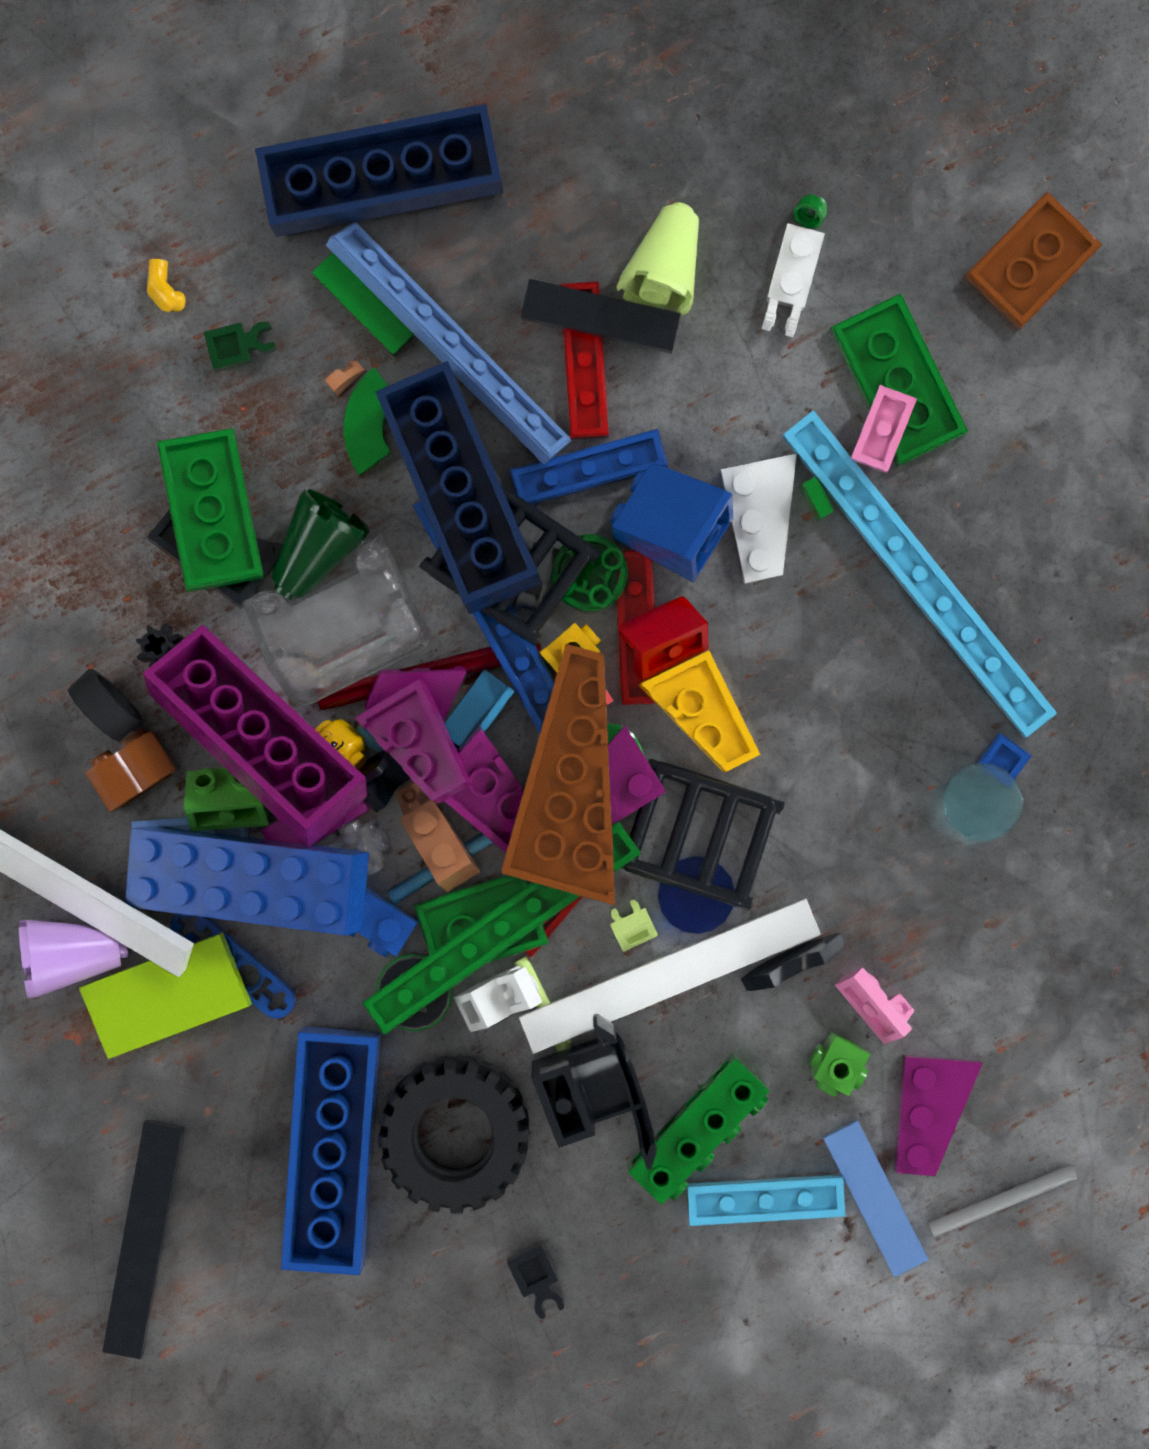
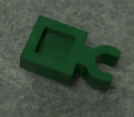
[204,322,277,372]

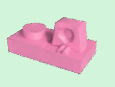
[851,385,917,473]
[835,967,914,1045]

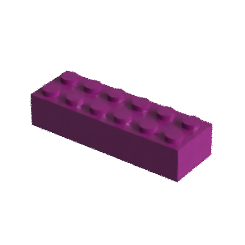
[143,624,367,848]

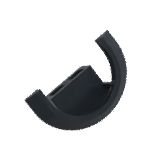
[531,1014,657,1170]

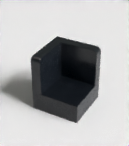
[359,749,411,813]

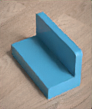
[445,669,516,747]

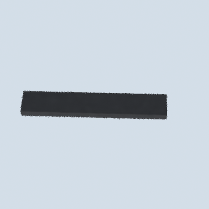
[102,1120,184,1359]

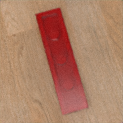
[560,281,609,440]
[616,550,659,705]

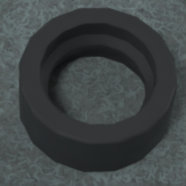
[67,668,142,742]

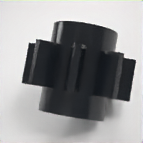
[136,623,185,667]

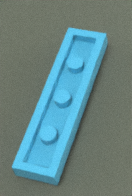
[687,1174,846,1226]

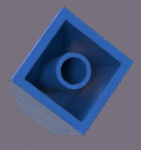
[610,462,734,583]

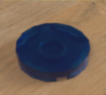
[657,856,735,934]

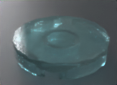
[944,763,1023,841]

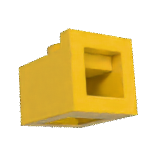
[540,623,601,673]

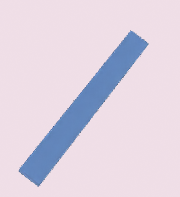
[326,222,572,465]

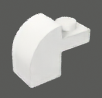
[453,965,542,1032]

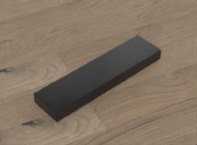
[521,279,681,354]

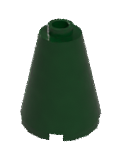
[271,489,370,600]

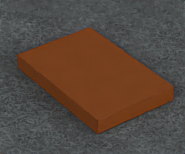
[964,191,1103,330]

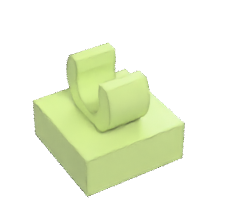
[610,900,658,952]

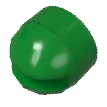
[794,194,828,229]

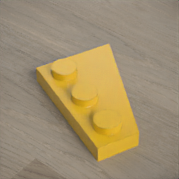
[638,650,761,773]

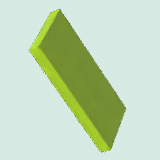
[79,932,252,1059]

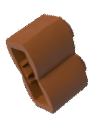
[85,729,180,812]

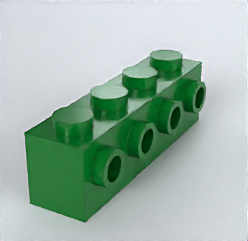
[627,1053,770,1205]

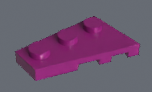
[354,679,472,803]
[894,1055,983,1176]

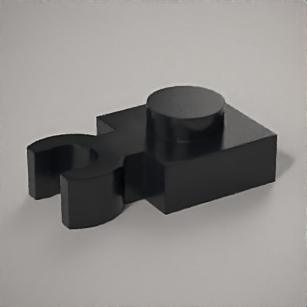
[507,1242,564,1319]

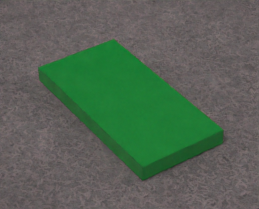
[830,293,969,467]
[157,428,264,593]

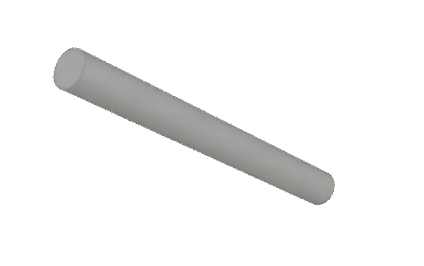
[928,1164,1077,1237]

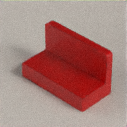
[618,596,709,681]

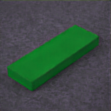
[312,252,415,357]

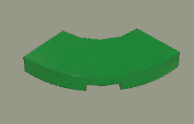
[343,367,391,477]

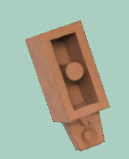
[395,781,481,892]

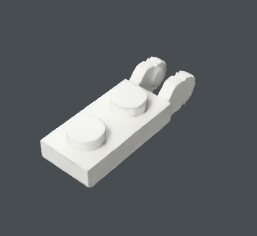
[762,223,825,337]

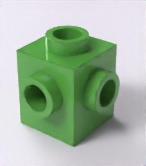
[808,1031,871,1097]

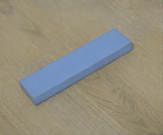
[822,1119,929,1278]

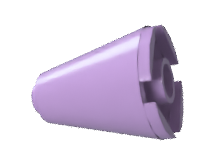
[19,920,128,999]

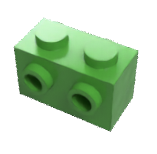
[184,768,270,832]

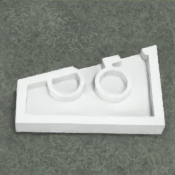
[720,454,797,584]

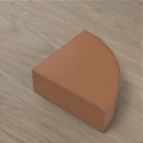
[325,361,367,397]

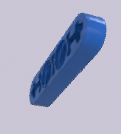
[170,913,297,1019]

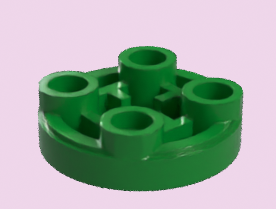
[551,534,629,612]

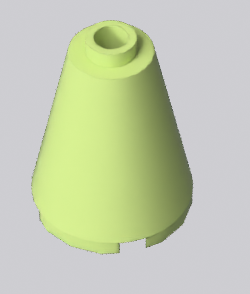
[616,202,699,316]

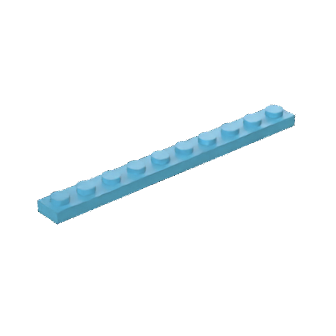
[782,410,1057,738]

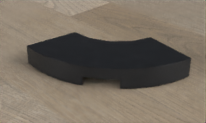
[741,933,846,991]

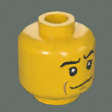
[315,719,367,771]

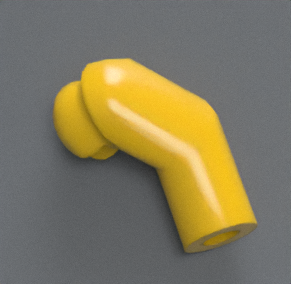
[147,259,186,313]

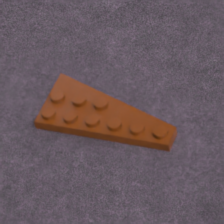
[501,644,615,906]

